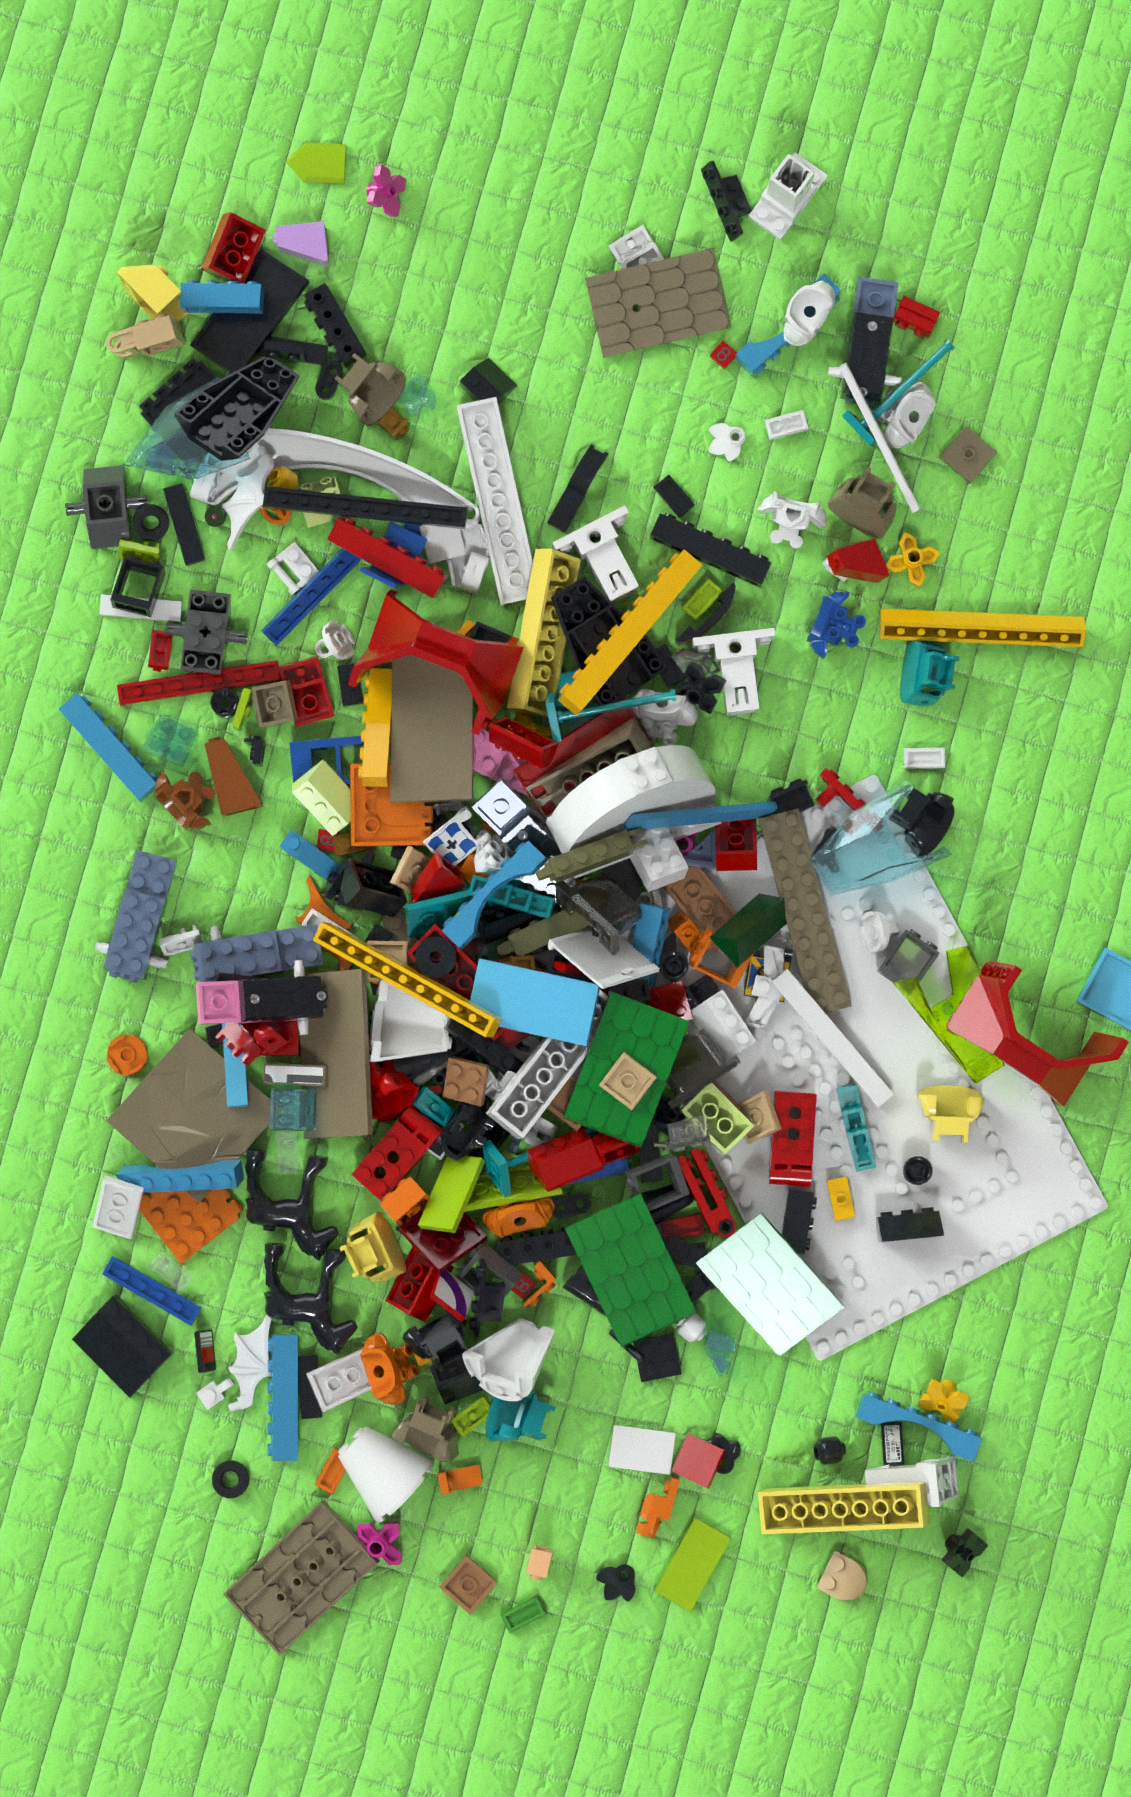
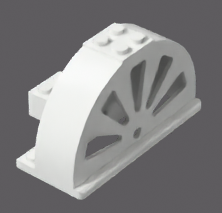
[546,745,721,892]

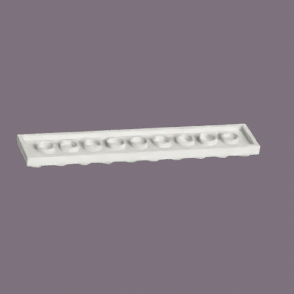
[456,397,533,605]

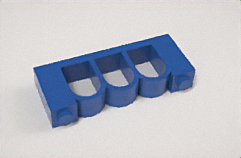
[290,736,364,786]

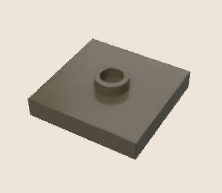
[939,427,997,484]

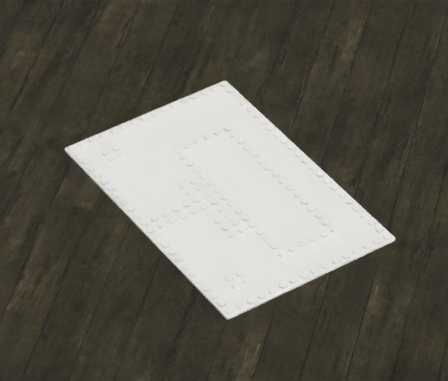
[589,775,1108,1361]

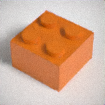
[380,1176,430,1226]

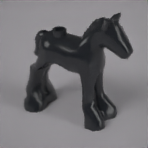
[245,1149,339,1261]
[264,1242,358,1355]

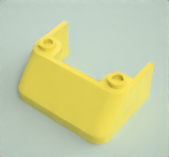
[116,264,189,322]

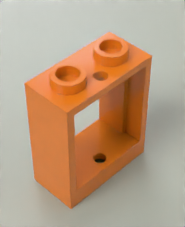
[689,927,754,989]

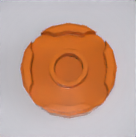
[107,1035,148,1075]

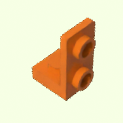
[668,910,710,954]
[523,1261,556,1307]
[437,1464,483,1495]

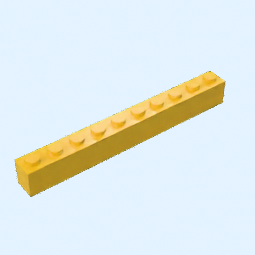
[558,549,702,716]
[879,608,1086,647]
[313,922,502,1037]

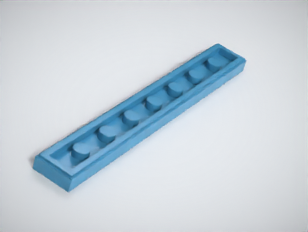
[624,801,778,831]

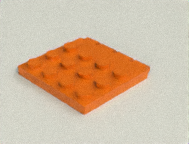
[350,764,433,847]
[139,1189,244,1264]

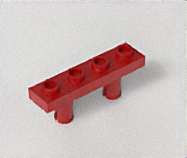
[815,768,883,837]

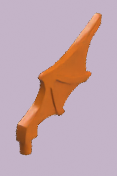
[295,876,353,971]

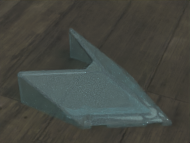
[123,376,251,480]

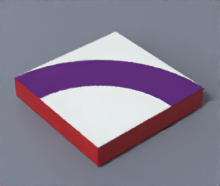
[430,1269,473,1322]

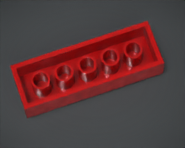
[406,923,507,1041]

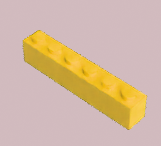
[358,668,392,787]

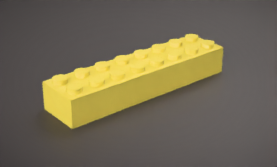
[507,549,581,718]
[758,1481,930,1534]

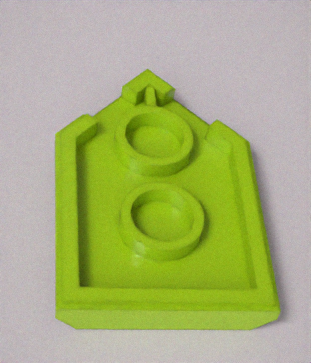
[285,142,347,184]

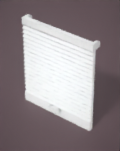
[548,927,660,989]

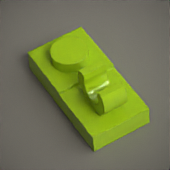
[118,539,160,563]
[451,1396,490,1438]

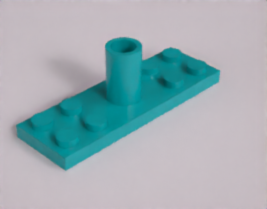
[405,879,527,939]

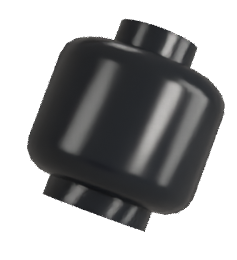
[814,1436,846,1465]

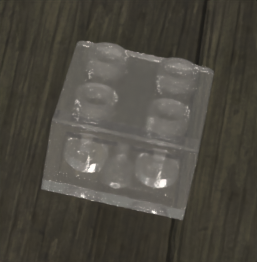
[654,1115,710,1152]

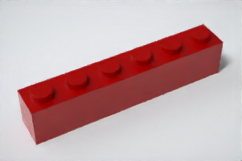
[327,517,448,598]

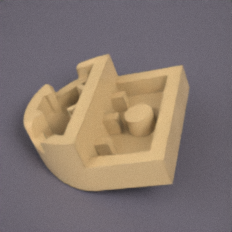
[817,1551,868,1601]

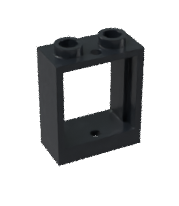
[110,556,165,617]

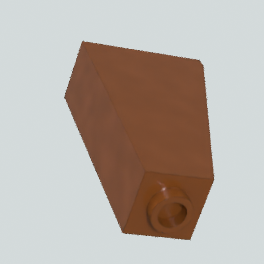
[204,737,263,817]

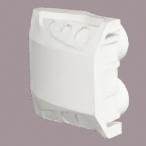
[474,840,525,880]

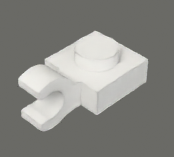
[196,1377,234,1410]

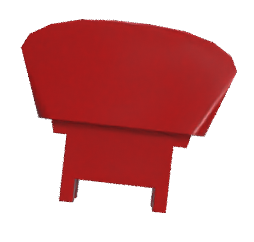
[216,1021,292,1066]
[370,1060,418,1122]

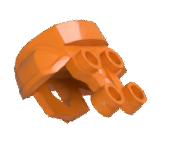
[482,1197,554,1238]
[360,1333,419,1405]

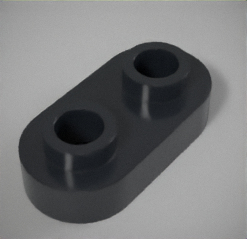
[315,360,343,400]
[553,1193,591,1219]

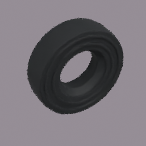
[132,504,169,541]
[212,1460,250,1498]

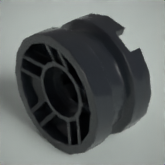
[210,688,239,718]
[659,951,689,980]
[903,1156,933,1185]

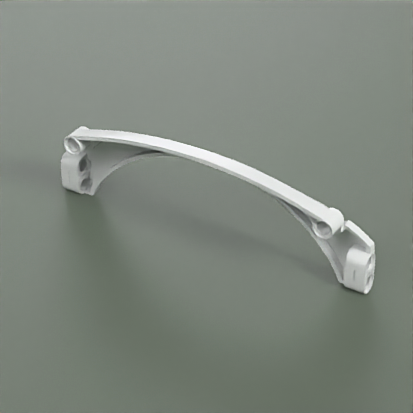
[190,428,490,594]

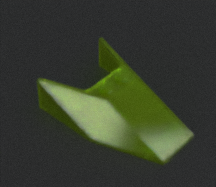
[893,945,1005,1083]

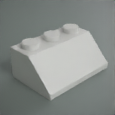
[691,990,756,1064]

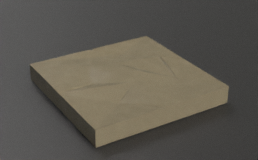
[106,1029,282,1204]

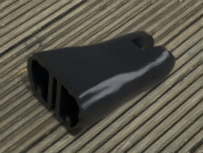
[631,1184,695,1225]
[563,1265,606,1316]

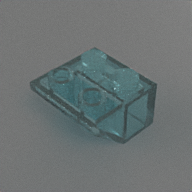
[143,715,199,768]
[270,1089,317,1131]
[703,1328,737,1377]

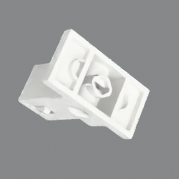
[748,152,828,241]
[552,505,638,603]
[692,628,775,716]
[865,1456,959,1507]

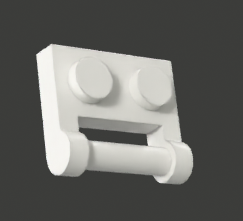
[267,542,319,596]

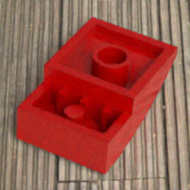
[279,655,335,727]

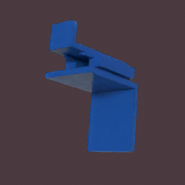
[360,522,428,589]

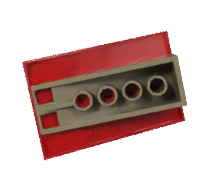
[513,697,654,819]

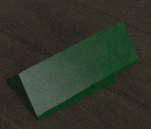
[709,893,787,968]

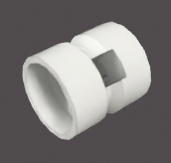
[522,1117,559,1147]

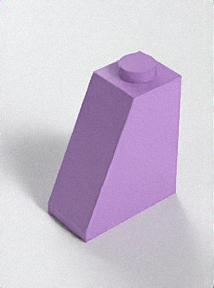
[273,221,329,266]

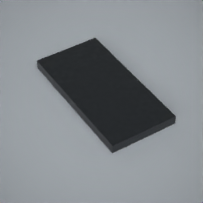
[190,249,310,374]

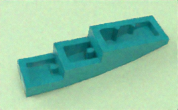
[468,875,555,919]
[836,1083,876,1172]

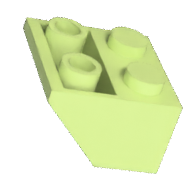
[297,476,344,528]

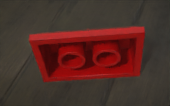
[201,212,266,284]
[489,717,559,769]
[527,1127,603,1192]
[385,1247,454,1322]

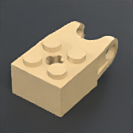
[106,314,185,358]

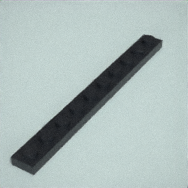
[263,486,468,529]

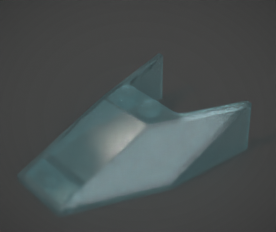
[810,780,952,896]

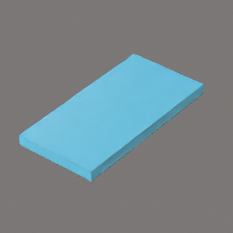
[1076,948,1131,1031]
[470,958,600,1046]

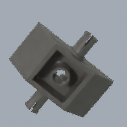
[65,465,148,549]
[165,590,248,675]

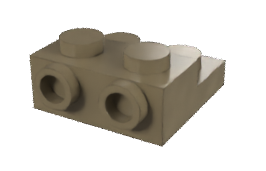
[251,680,298,727]

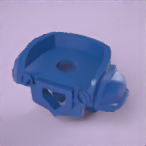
[807,591,866,659]

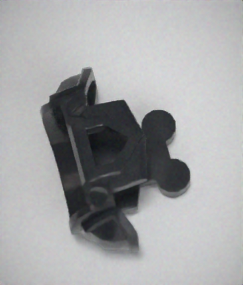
[440,1095,496,1161]

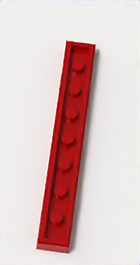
[117,660,281,706]

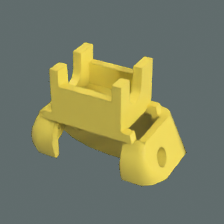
[917,1085,985,1143]
[339,1212,406,1282]

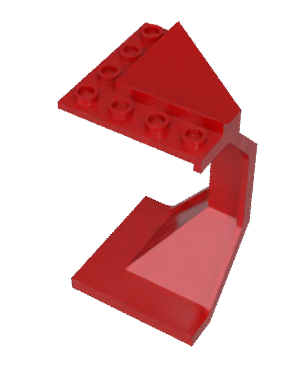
[348,589,524,735]
[945,961,1129,1107]

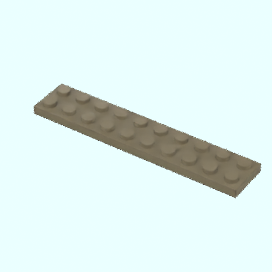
[759,808,852,1013]

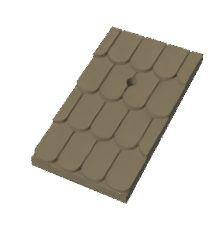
[585,248,732,358]
[223,1500,380,1656]

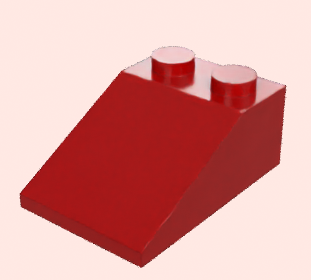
[715,819,757,871]

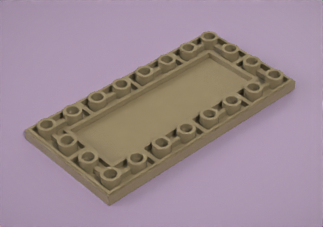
[390,655,474,803]
[299,969,373,1139]

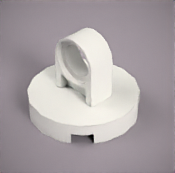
[315,620,355,660]
[859,911,899,952]

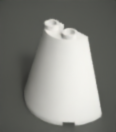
[369,980,452,1062]
[462,1318,555,1401]
[338,1426,434,1523]

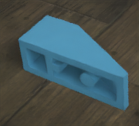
[279,830,339,881]

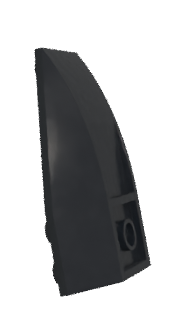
[174,355,300,461]
[551,576,668,705]

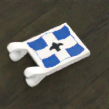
[423,806,491,866]

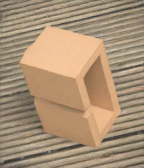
[526,1545,552,1580]

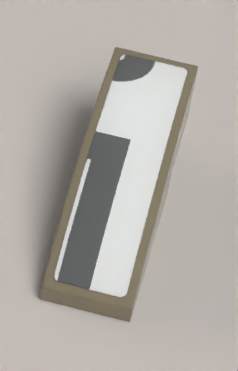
[263,1063,328,1087]

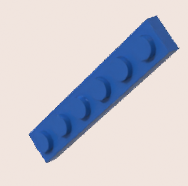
[261,548,361,646]

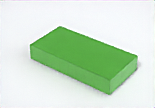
[500,1595,547,1633]

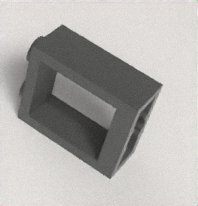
[877,929,940,994]
[625,1153,690,1211]
[457,1243,523,1298]

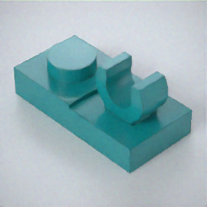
[413,1087,455,1128]

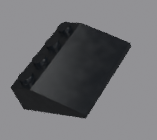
[72,1295,174,1398]

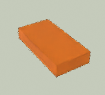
[314,1448,346,1495]

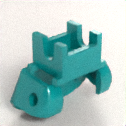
[900,640,959,707]
[486,1389,556,1442]

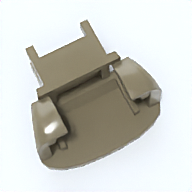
[335,353,406,426]
[828,467,896,538]
[392,1396,459,1462]

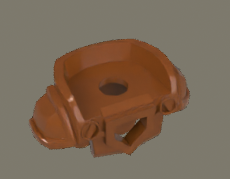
[154,771,216,831]

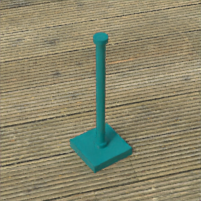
[842,339,955,447]
[546,689,677,742]
[483,1128,600,1197]

